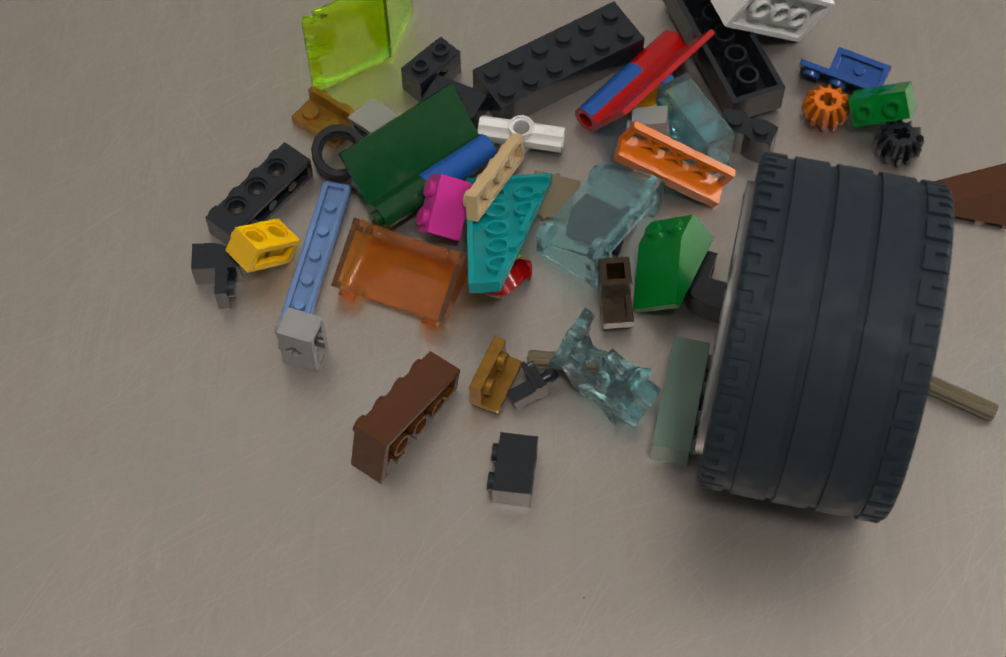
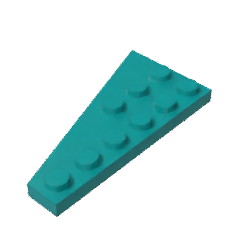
[466,173,552,293]

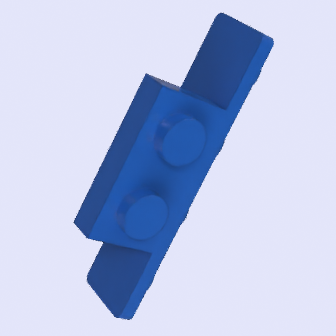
[799,47,891,91]

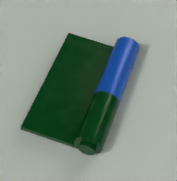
[338,83,497,230]

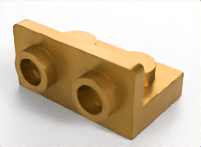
[291,85,355,150]
[469,336,522,414]

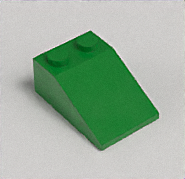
[633,214,714,313]

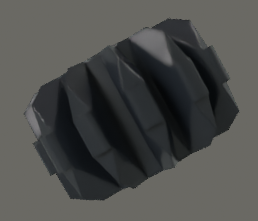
[874,120,924,167]

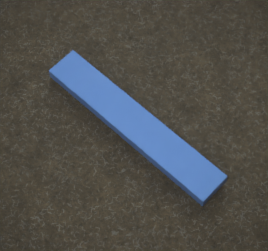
[280,181,353,317]

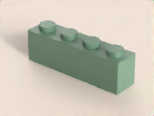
[650,336,712,466]

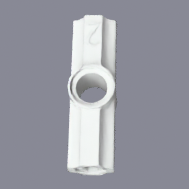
[478,115,565,153]

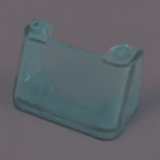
[536,163,665,288]

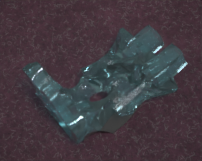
[549,307,661,426]

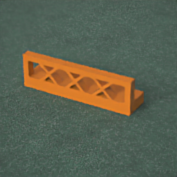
[613,121,736,208]

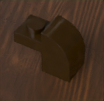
[598,257,634,329]

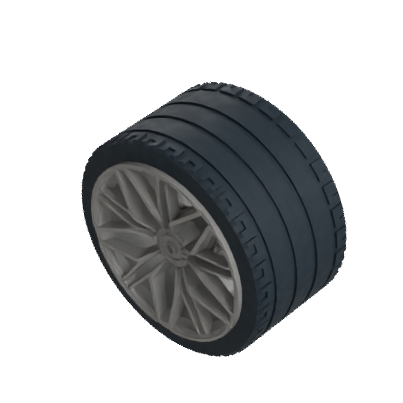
[694,151,954,523]

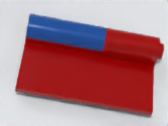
[575,29,715,132]

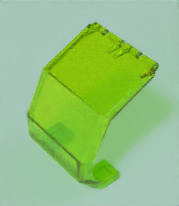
[301,0,413,90]

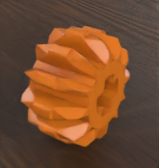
[801,83,850,132]

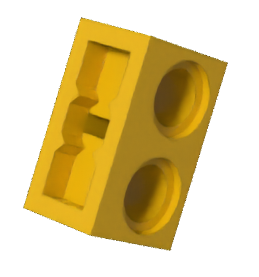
[225,218,300,273]

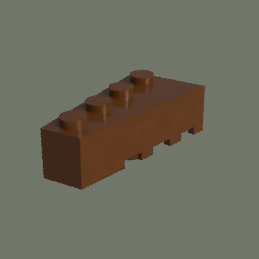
[351,351,460,484]

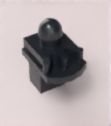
[507,361,558,410]

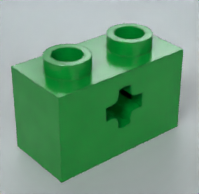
[848,81,917,127]

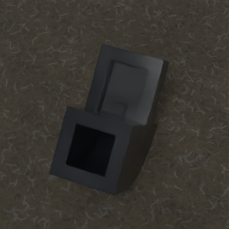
[191,243,243,309]
[683,251,728,323]

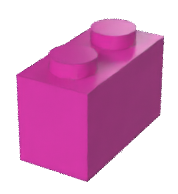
[416,174,473,241]

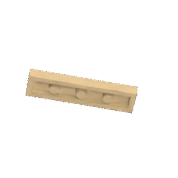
[463,133,524,222]

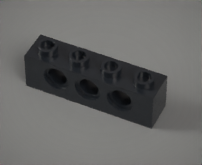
[205,142,313,245]

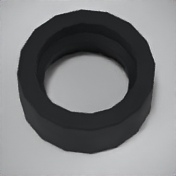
[311,124,362,182]

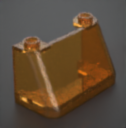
[331,217,468,328]

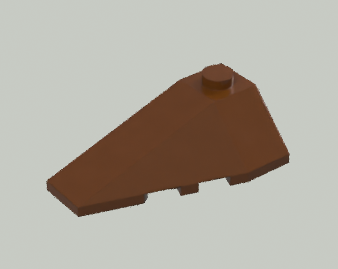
[935,163,1006,230]

